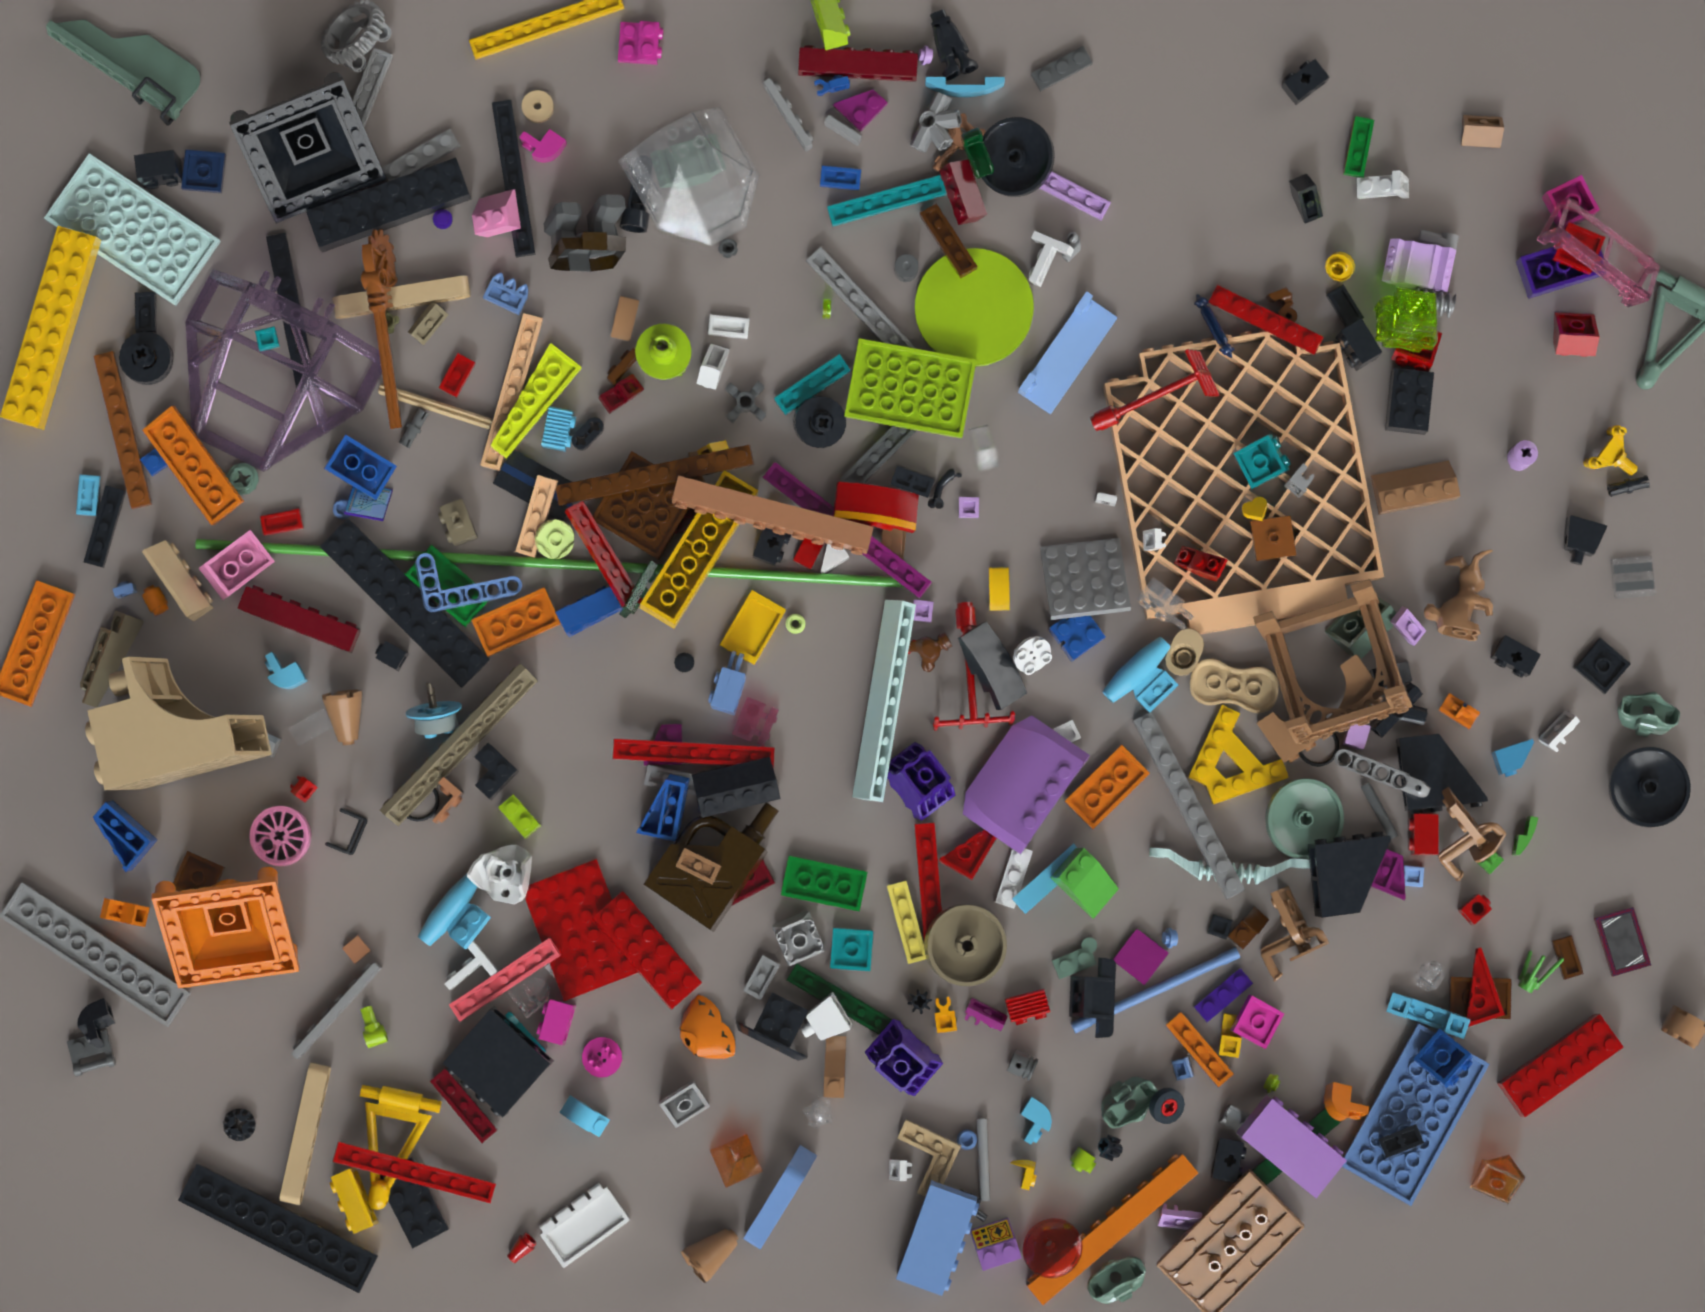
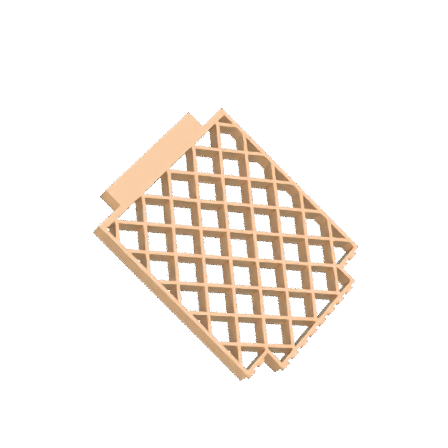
[1103,329,1384,635]

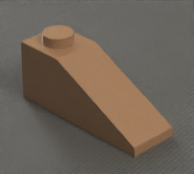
[823,1036,846,1098]

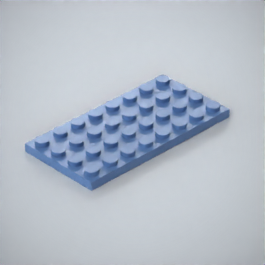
[1342,1023,1489,1206]

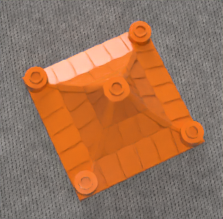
[152,867,299,988]

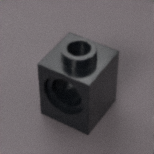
[375,641,409,672]

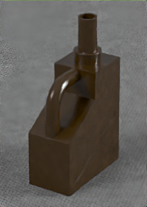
[643,802,779,932]

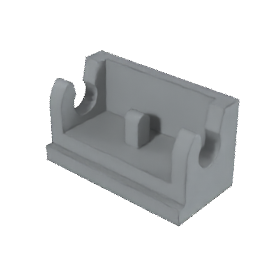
[1284,463,1314,499]
[1219,1104,1250,1132]

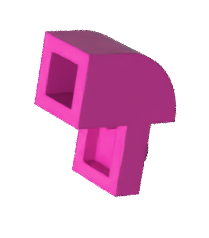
[519,129,567,163]

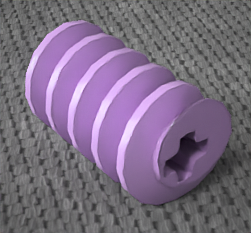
[1507,440,1538,471]

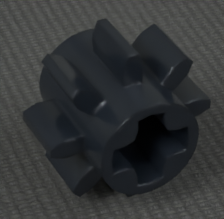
[907,989,932,1014]
[1098,1134,1123,1161]

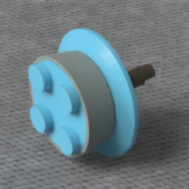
[406,682,462,738]

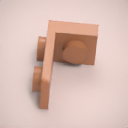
[432,777,464,824]

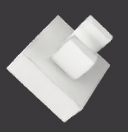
[1143,528,1166,551]
[889,1159,912,1181]

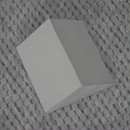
[658,1080,710,1128]

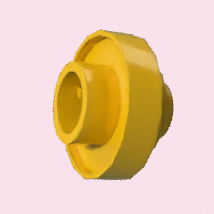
[1325,251,1355,281]

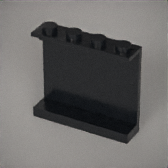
[443,1006,554,1118]

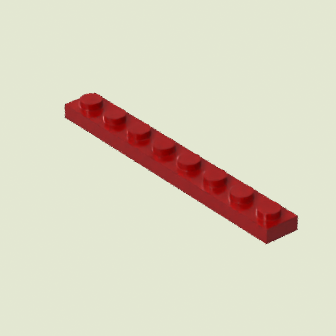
[612,739,775,768]
[332,1141,496,1204]

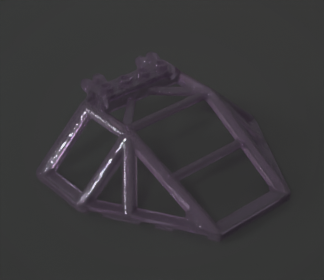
[185,269,382,472]

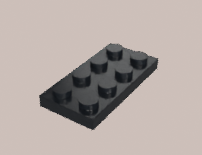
[380,1156,449,1249]

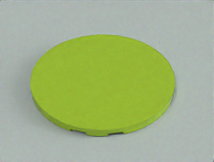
[915,248,1034,367]

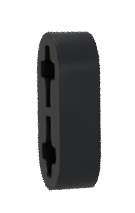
[572,417,604,451]

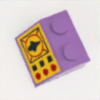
[970,1218,1022,1271]

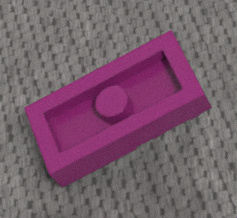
[965,998,1008,1031]

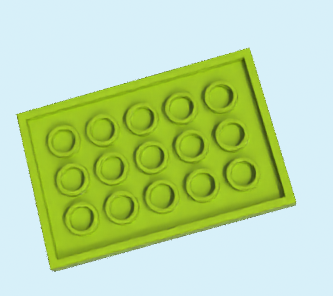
[844,338,977,439]

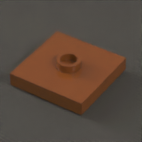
[1250,516,1296,561]

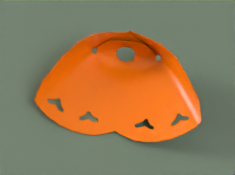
[679,995,736,1059]

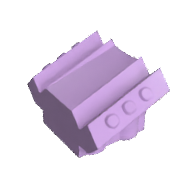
[1382,238,1456,292]

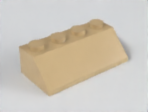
[142,540,214,621]

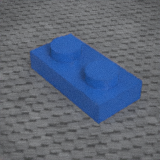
[820,166,861,190]

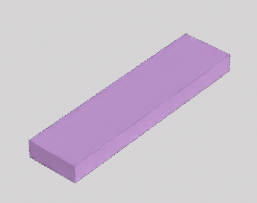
[1039,172,1111,221]

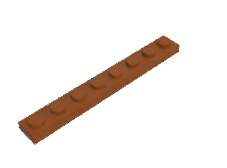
[94,351,152,509]

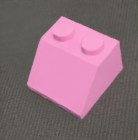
[472,189,521,237]

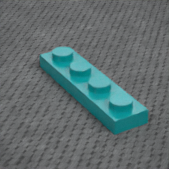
[774,354,851,415]

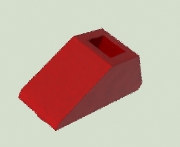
[1174,545,1228,582]

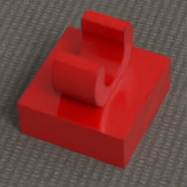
[290,776,318,803]

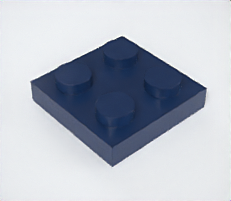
[181,150,226,193]

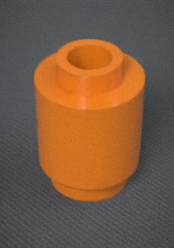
[141,585,169,616]

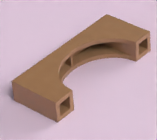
[1257,654,1384,763]

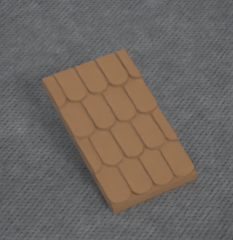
[1156,1169,1304,1312]

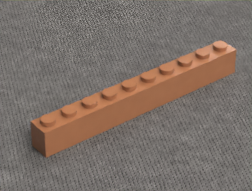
[672,476,874,555]

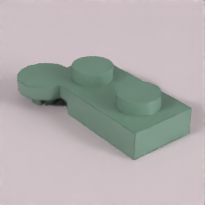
[1052,937,1097,980]

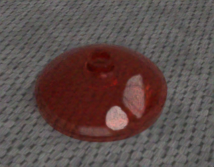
[1022,1218,1083,1278]

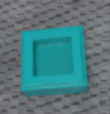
[255,326,280,351]

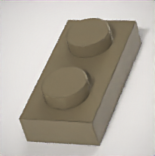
[408,301,448,345]

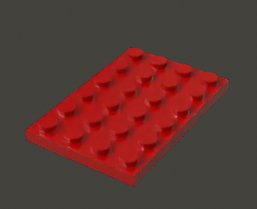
[525,859,639,1002]

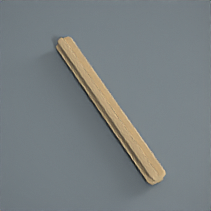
[378,384,493,429]

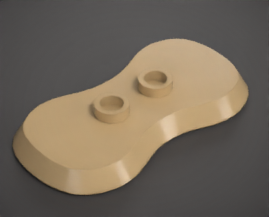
[1190,659,1279,713]

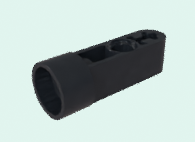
[620,155,653,233]

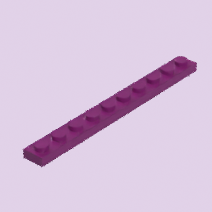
[762,462,932,599]

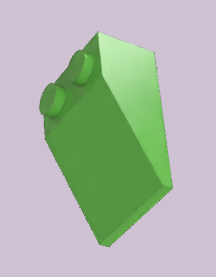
[1050,848,1119,919]

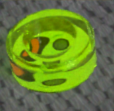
[822,299,831,319]

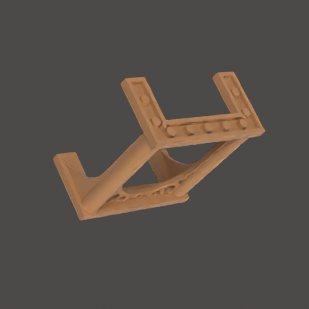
[1253,579,1413,744]

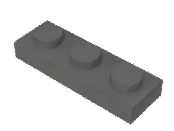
[1031,46,1093,92]

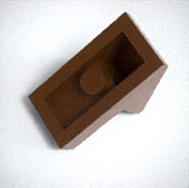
[1228,906,1269,950]

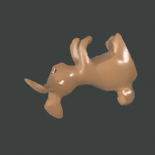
[1424,549,1493,641]

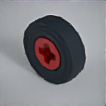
[1149,1088,1185,1124]

